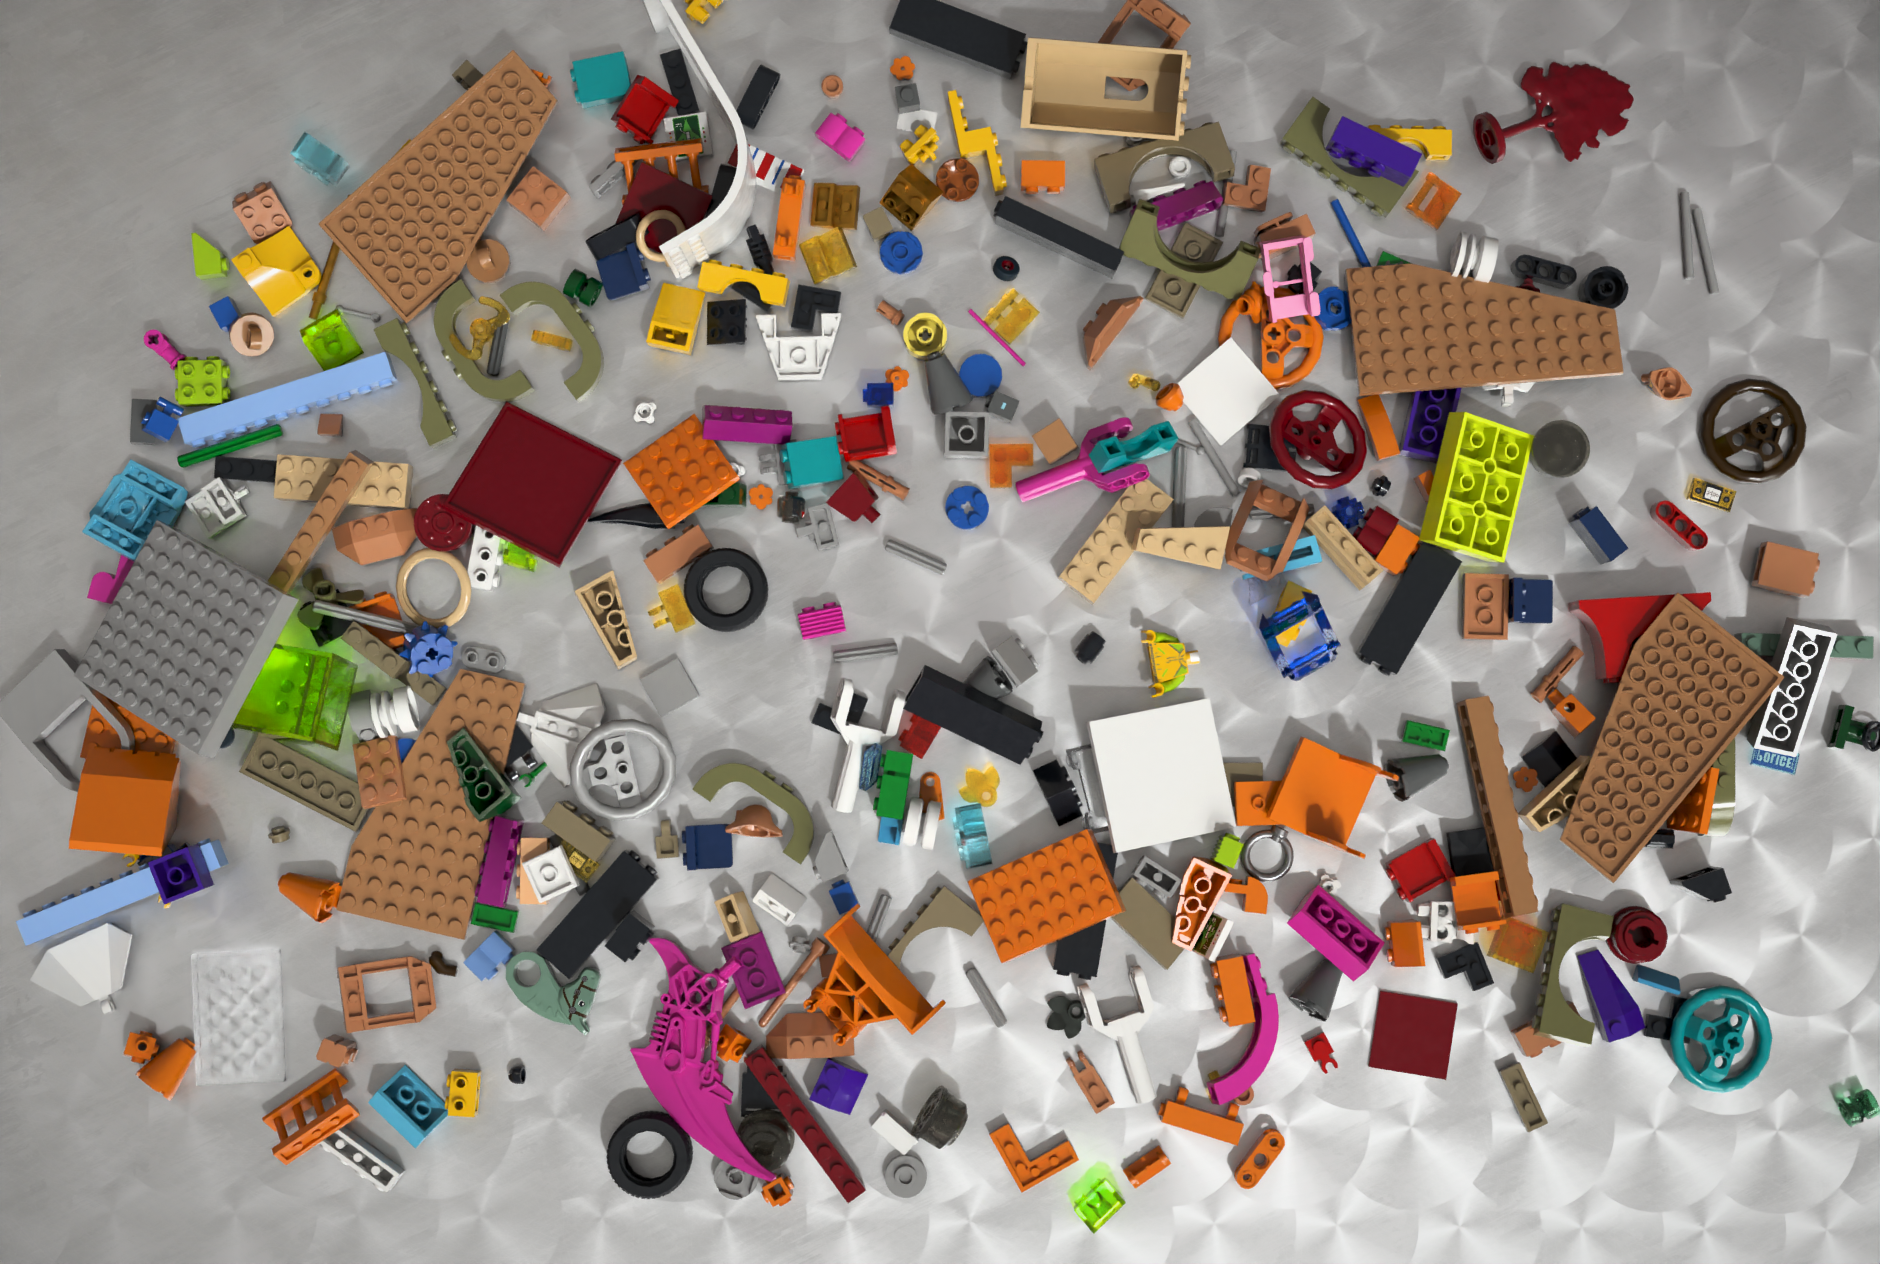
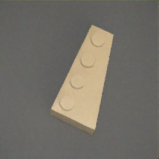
[1131,526,1230,570]
[575,570,637,670]
[1518,755,1591,832]

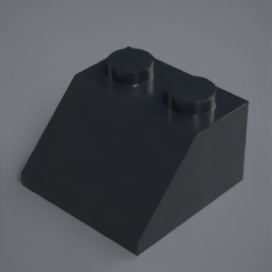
[1669,866,1732,903]

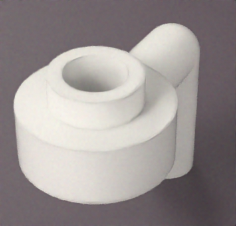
[1238,467,1268,509]

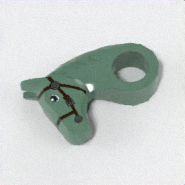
[506,951,601,1035]

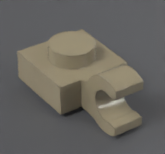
[655,819,680,859]

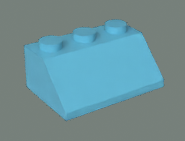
[368,1065,448,1149]

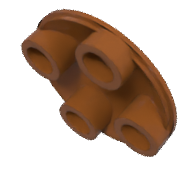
[936,158,979,202]

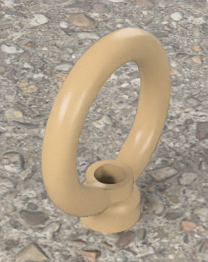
[636,210,686,267]

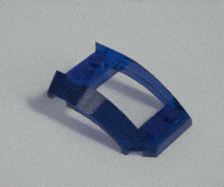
[1259,591,1341,681]

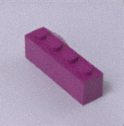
[1129,180,1223,232]
[702,405,793,445]
[475,815,524,907]

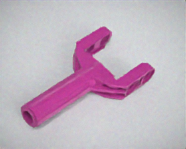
[1015,417,1150,502]

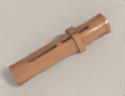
[847,460,910,500]
[1530,646,1584,703]

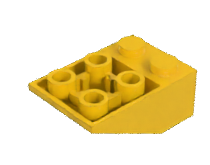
[646,283,706,355]

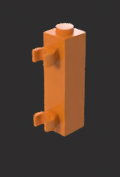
[773,175,806,261]
[1158,1086,1244,1146]

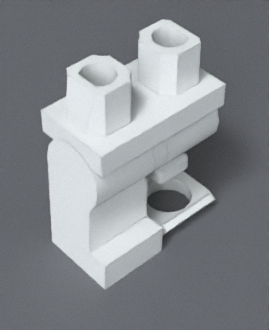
[1417,900,1474,944]

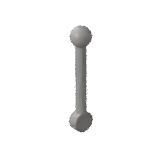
[335,305,380,322]
[1176,439,1205,455]

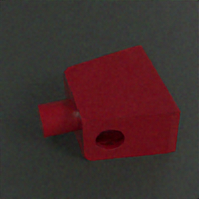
[826,470,881,523]

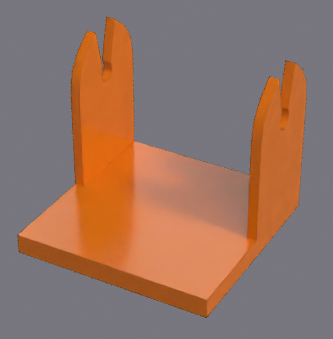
[1266,737,1400,859]

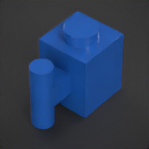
[141,397,184,442]

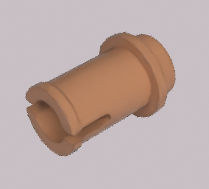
[876,300,905,326]

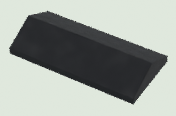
[1521,731,1577,817]

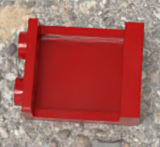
[611,75,679,145]
[835,406,897,462]
[1385,838,1456,903]

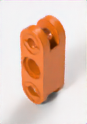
[1234,1129,1285,1189]

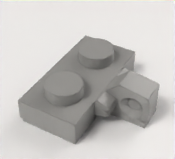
[796,503,839,551]

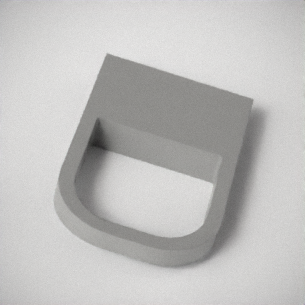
[0,649,135,792]

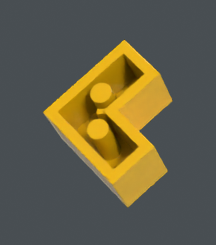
[1263,580,1313,647]

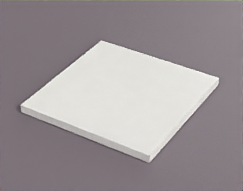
[1086,698,1236,853]

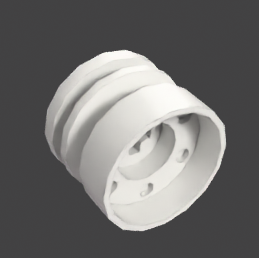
[1450,231,1499,283]
[370,686,420,738]

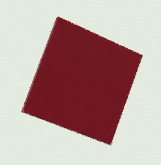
[615,162,713,253]
[1368,991,1458,1080]

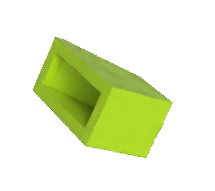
[191,233,230,280]

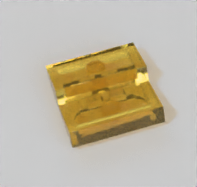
[799,227,857,285]

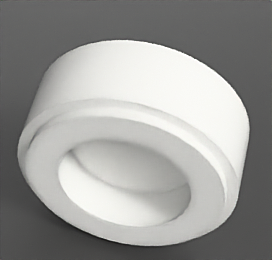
[1169,156,1191,179]

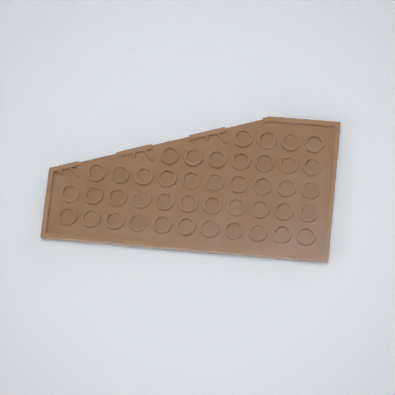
[318,50,558,324]
[1345,264,1623,396]
[1560,593,1785,883]
[336,669,525,940]

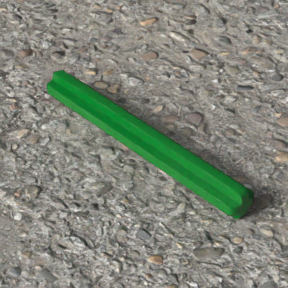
[177,424,283,468]

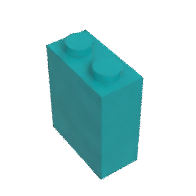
[570,51,631,109]
[779,436,844,489]

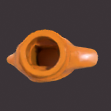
[1236,281,1263,324]

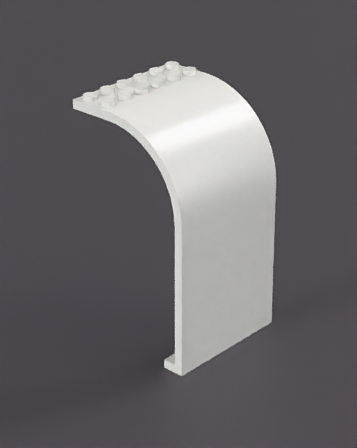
[642,0,757,279]

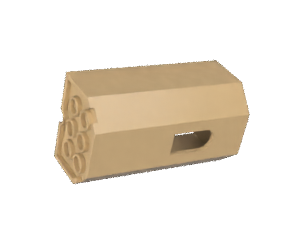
[1020,37,1191,141]

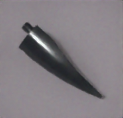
[587,503,685,529]

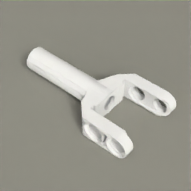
[830,678,906,813]
[1077,965,1157,1103]

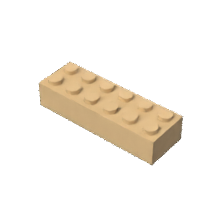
[274,454,413,509]
[1058,479,1174,605]

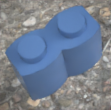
[463,930,515,981]

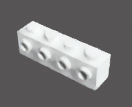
[467,526,507,591]
[319,1126,405,1192]

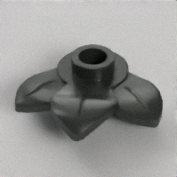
[1047,996,1085,1039]

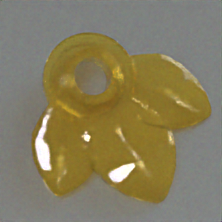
[959,766,1000,807]

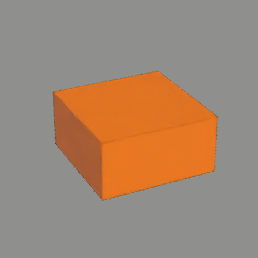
[1413,470,1434,502]

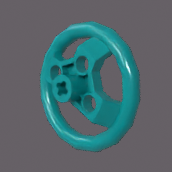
[1670,985,1773,1094]

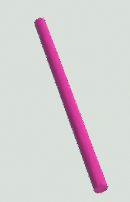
[968,309,1026,366]

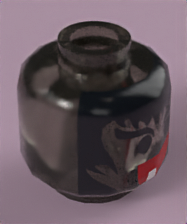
[777,491,805,523]

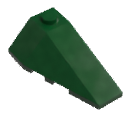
[447,728,521,822]

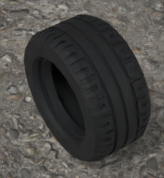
[684,548,768,632]
[606,1111,693,1199]

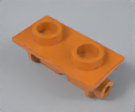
[1123,1145,1171,1189]

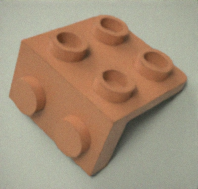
[232,181,292,244]

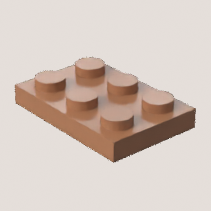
[1462,573,1509,640]
[353,735,407,809]

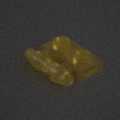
[983,289,1040,345]

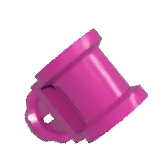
[144,329,187,370]

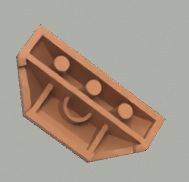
[1083,296,1144,371]
[332,508,417,565]
[766,1012,855,1059]

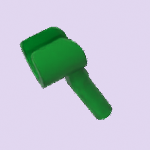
[519,762,547,787]

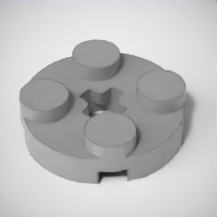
[714,1160,758,1200]

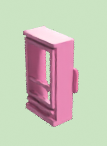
[1259,235,1320,323]

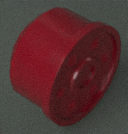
[414,494,474,552]
[1606,906,1668,964]

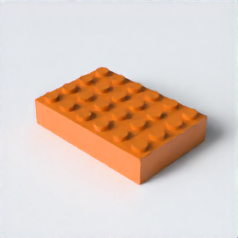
[968,829,1126,963]

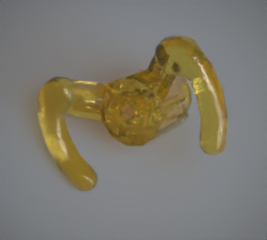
[449,296,510,361]

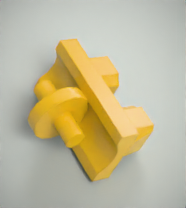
[684,0,723,24]
[900,124,939,165]

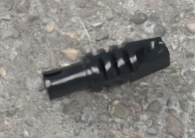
[746,224,774,275]

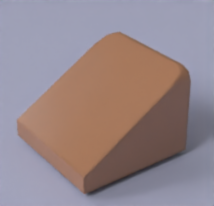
[317,414,343,436]
[819,953,837,977]

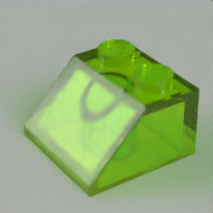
[299,309,364,371]
[1073,1177,1126,1233]

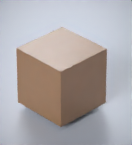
[1032,418,1079,465]

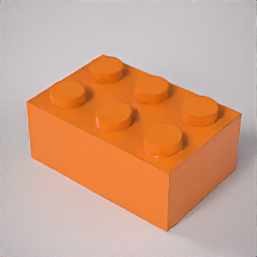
[1210,953,1255,1027]

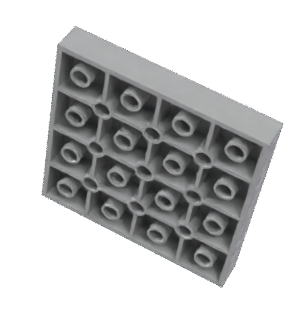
[74,520,299,758]

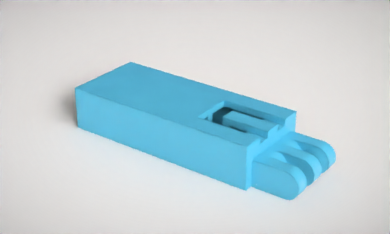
[1240,535,1322,580]

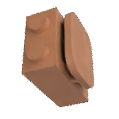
[1254,212,1316,260]
[1752,541,1820,598]

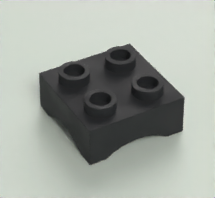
[1446,828,1494,877]

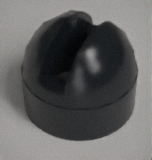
[508,1066,526,1084]

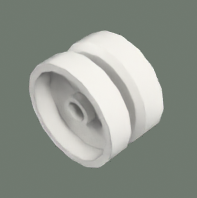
[903,797,942,850]

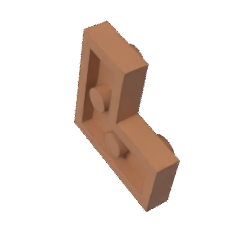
[1222,165,1271,212]

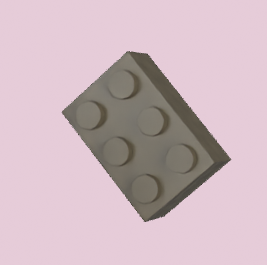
[541,800,616,862]

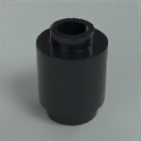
[1074,631,1106,665]

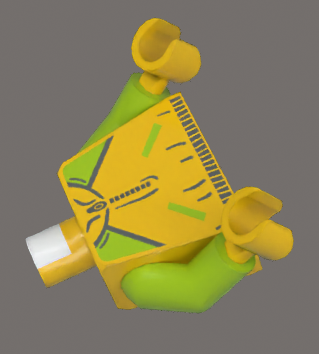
[1141,630,1200,698]

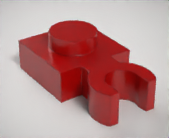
[1304,1031,1338,1074]

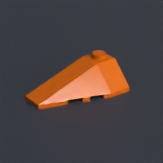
[1171,856,1232,951]

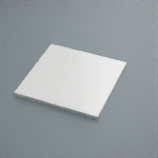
[1177,337,1280,446]

